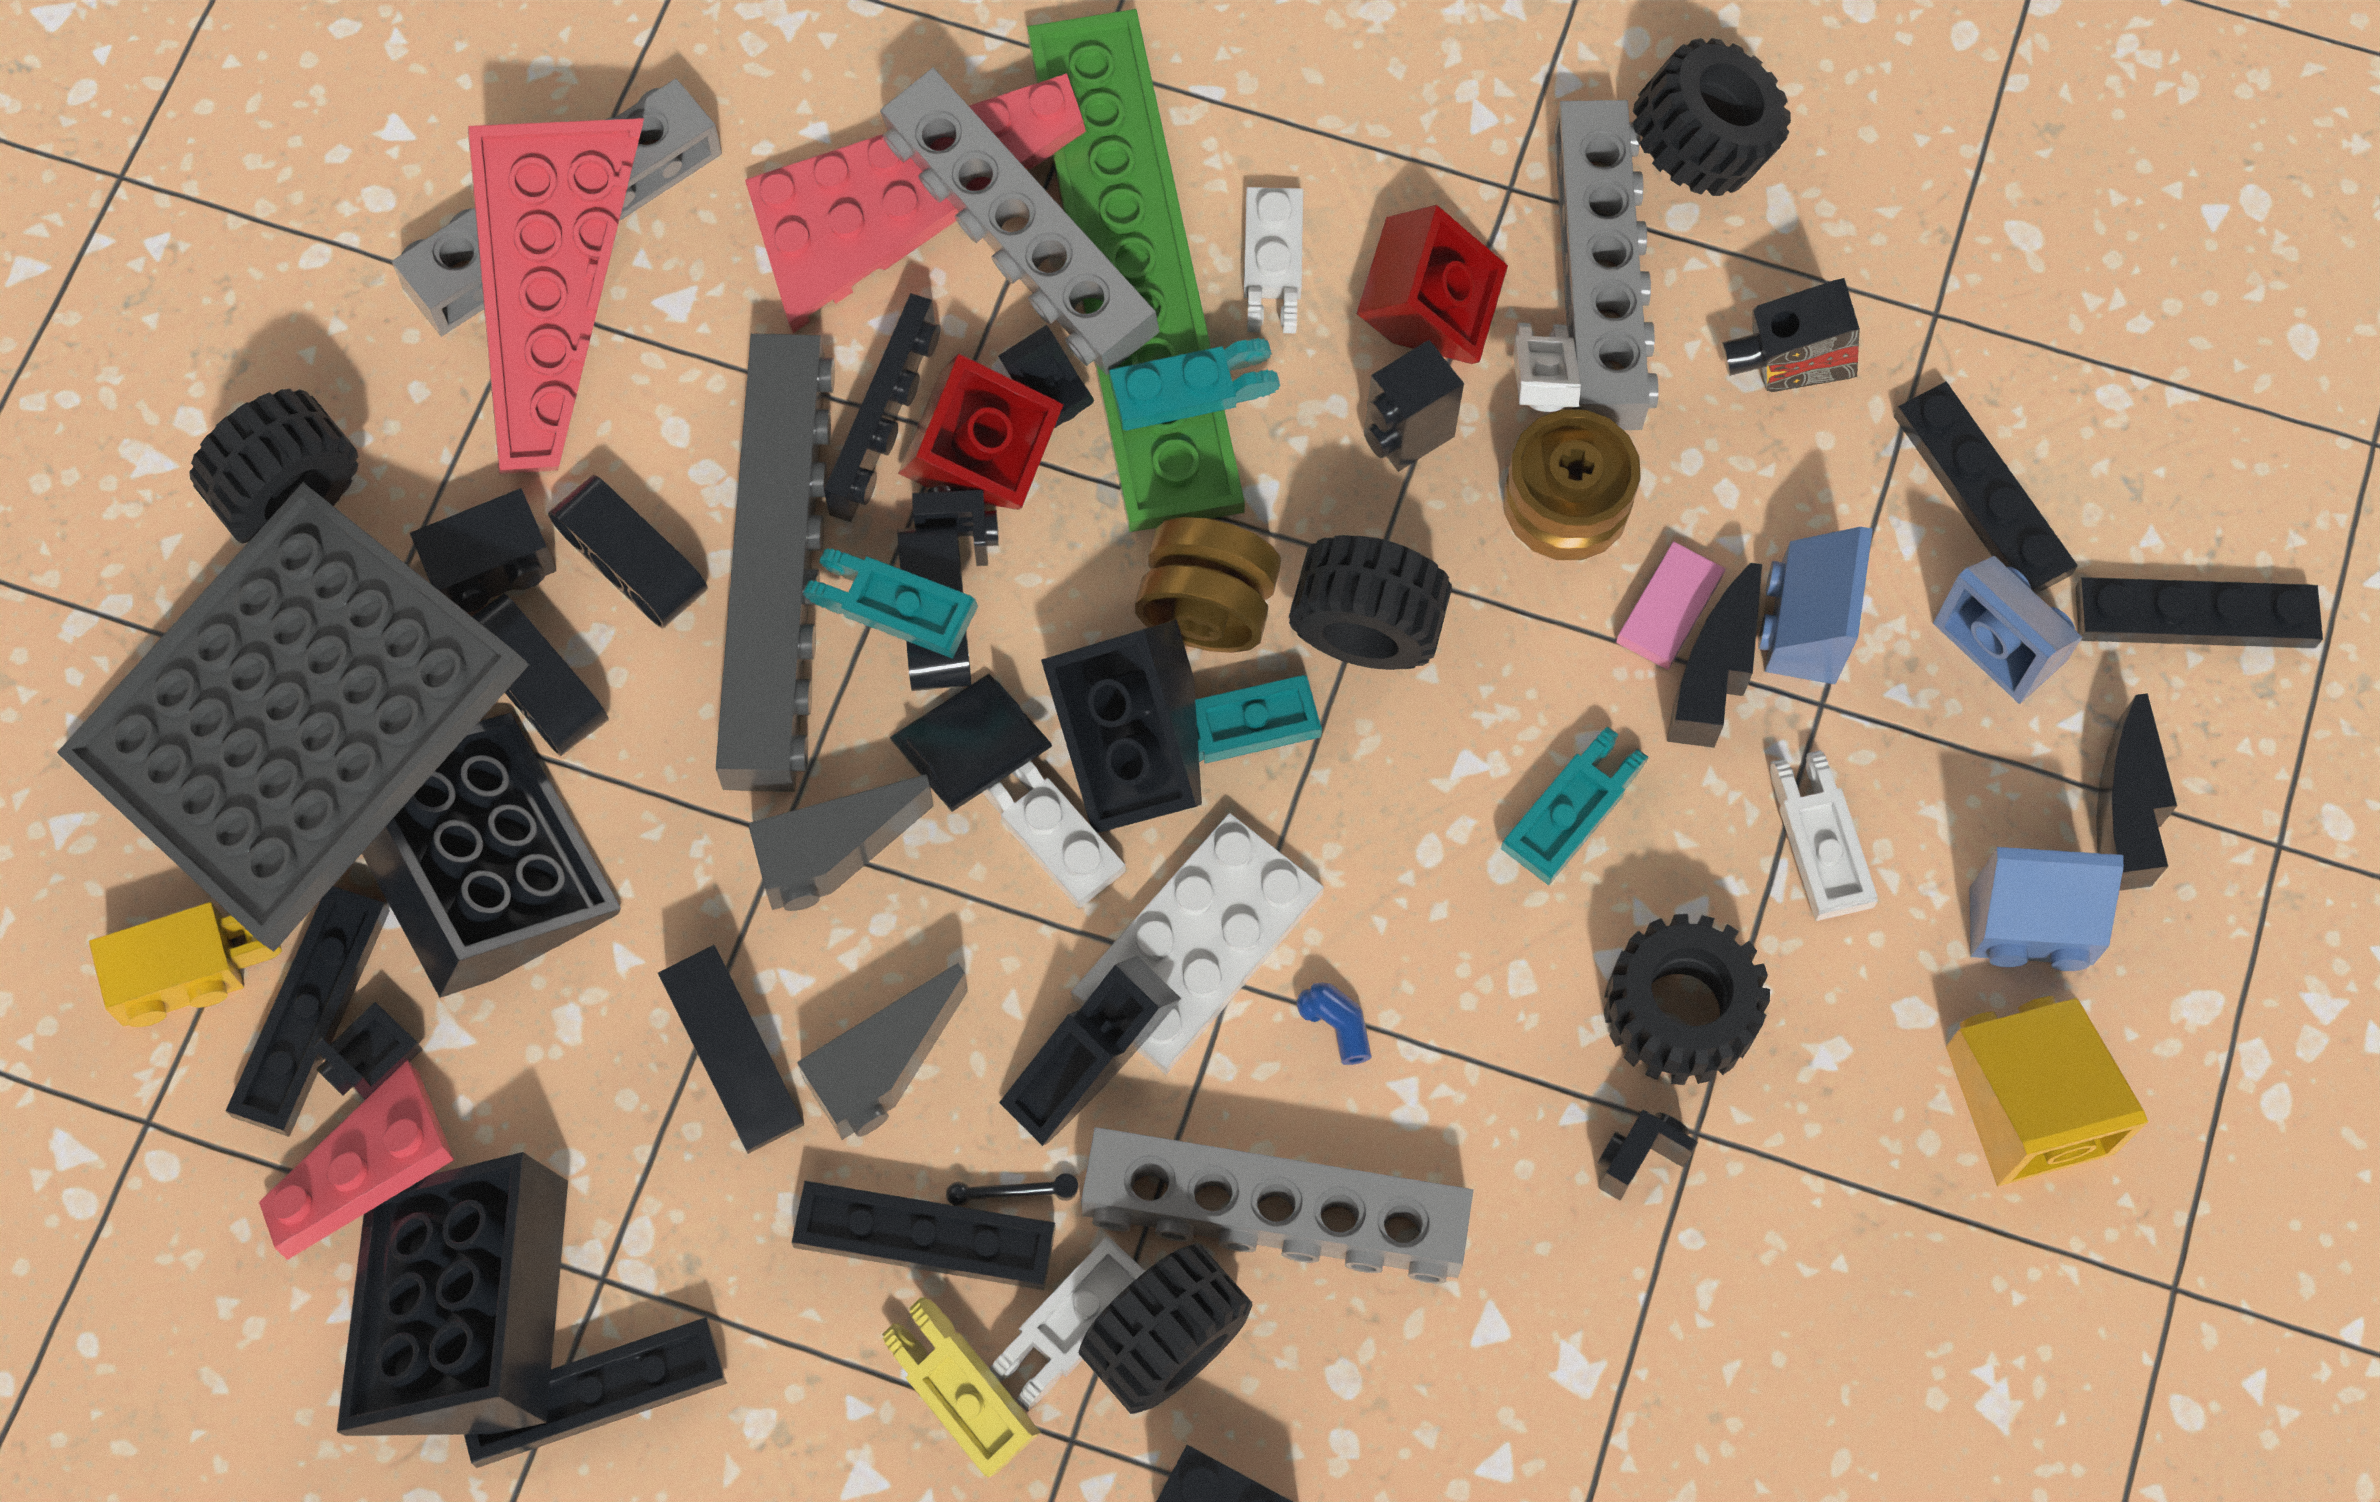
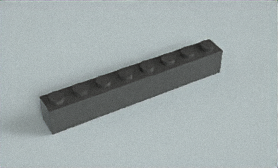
[715,333,835,792]

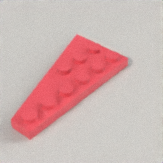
[745,73,1086,333]
[468,118,644,474]

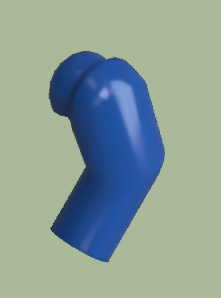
[1297,982,1372,1065]

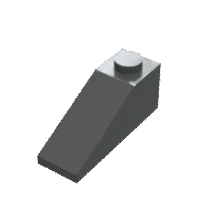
[748,774,934,911]
[797,963,968,1140]

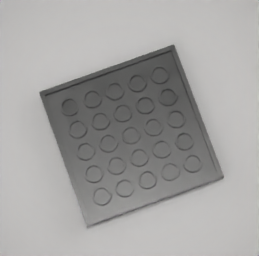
[57,482,529,952]

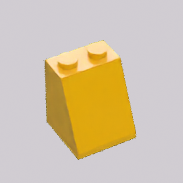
[1946,996,2148,1187]

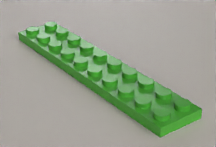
[1027,9,1245,533]

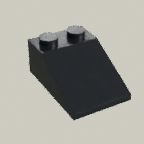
[1041,619,1202,833]

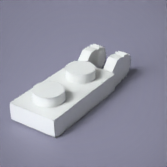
[1244,187,1303,334]
[1513,323,1581,412]
[1770,750,1878,921]
[982,761,1126,909]
[990,1236,1145,1411]

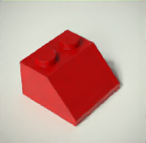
[1356,204,1508,364]
[898,353,1064,510]

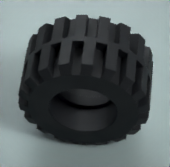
[1633,38,1791,196]
[189,389,359,544]
[1288,535,1452,670]
[1604,914,1770,1085]
[1078,1243,1253,1414]

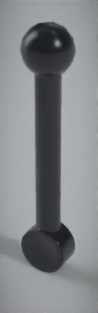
[946,1173,1078,1206]

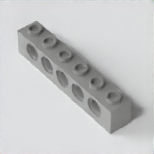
[880,67,1160,375]
[391,78,722,337]
[1554,100,1658,430]
[1081,1127,1474,1284]

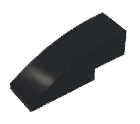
[1667,563,1762,748]
[2096,693,2177,891]
[658,945,804,1154]
[999,956,1181,1146]

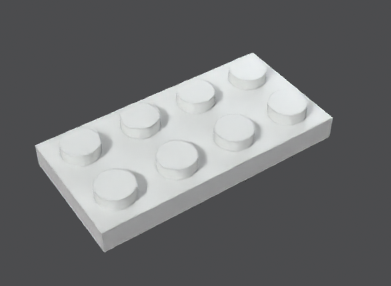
[1071,813,1324,1075]

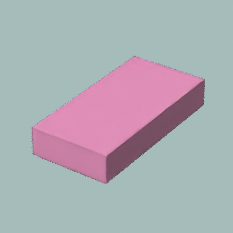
[1616,541,1726,670]

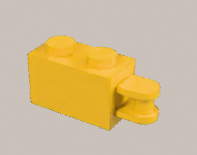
[89,902,282,1027]

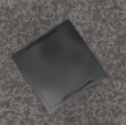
[890,674,1052,812]

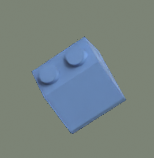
[1758,526,1873,685]
[1933,556,2083,704]
[1969,847,2124,971]

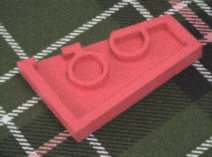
[259,1060,454,1260]

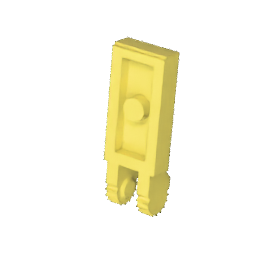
[882,1297,1041,1478]

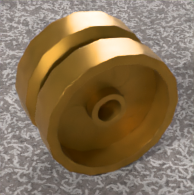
[1504,410,1641,560]
[1135,517,1281,653]

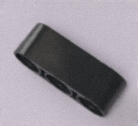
[548,474,708,629]
[897,524,971,691]
[472,593,609,756]

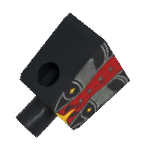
[1721,278,1860,392]

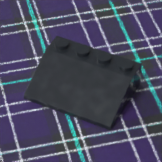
[362,713,621,998]
[336,1152,568,1436]

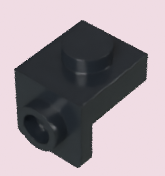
[998,325,1094,428]
[912,486,999,566]
[312,1002,423,1100]
[1597,1110,1698,1201]

